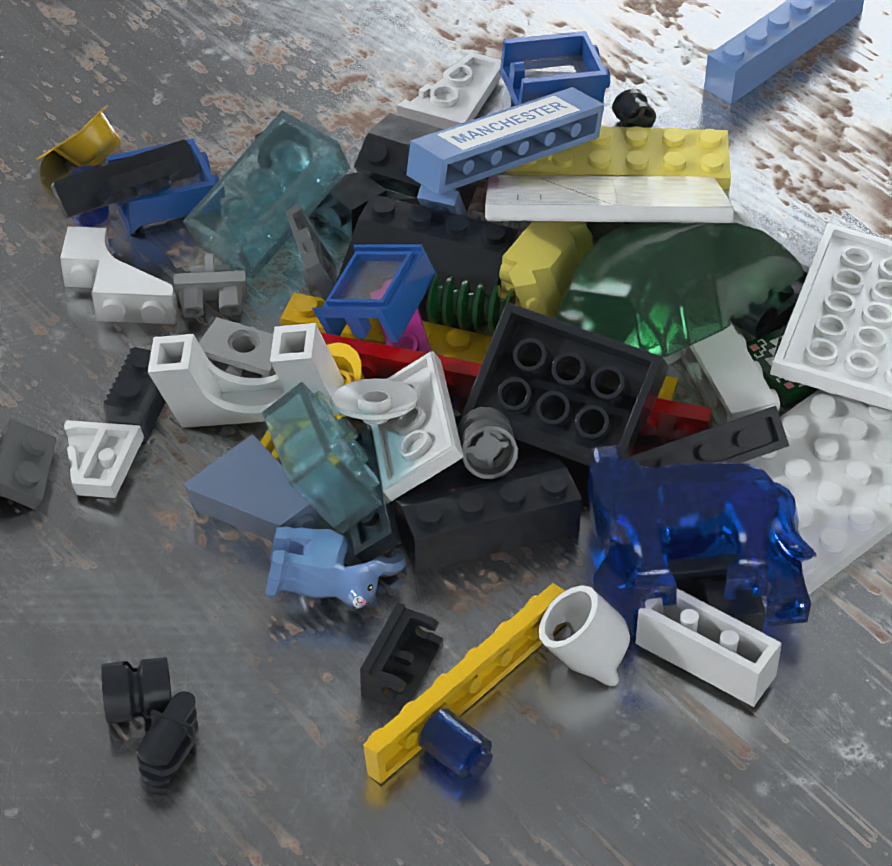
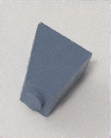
[184,434,320,542]

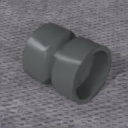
[457,407,518,479]

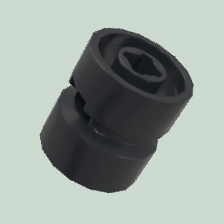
[101,657,172,723]

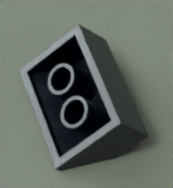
[354,113,480,211]

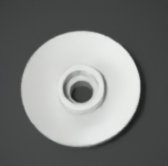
[333,379,418,425]

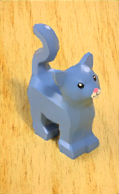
[265,526,406,609]

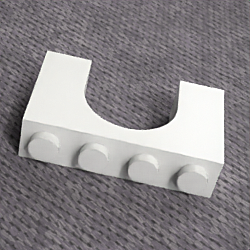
[148,323,344,428]

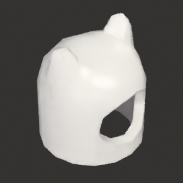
[539,585,630,686]

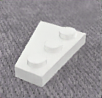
[397,52,502,129]

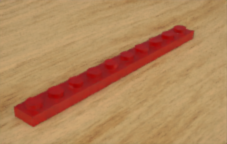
[320,332,712,440]

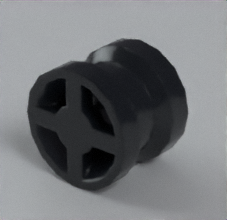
[612,88,656,128]

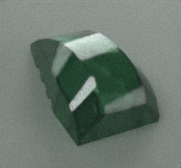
[553,222,803,357]

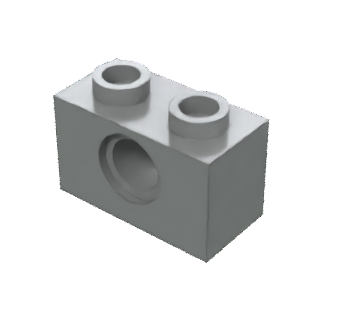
[199,317,276,378]

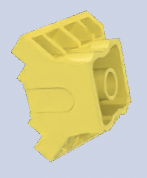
[499,221,609,326]

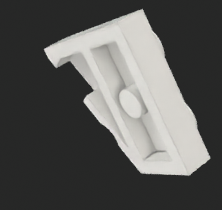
[64,420,144,498]

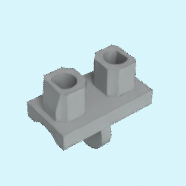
[173,253,248,318]

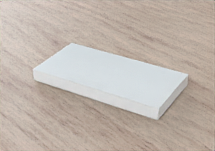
[371,351,464,501]

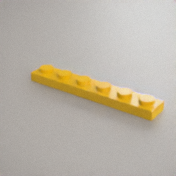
[363,583,566,784]

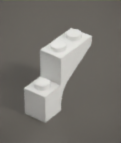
[60,226,176,324]

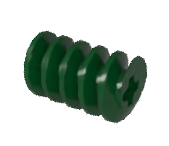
[427,273,516,336]

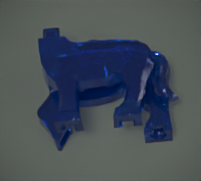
[587,445,817,640]

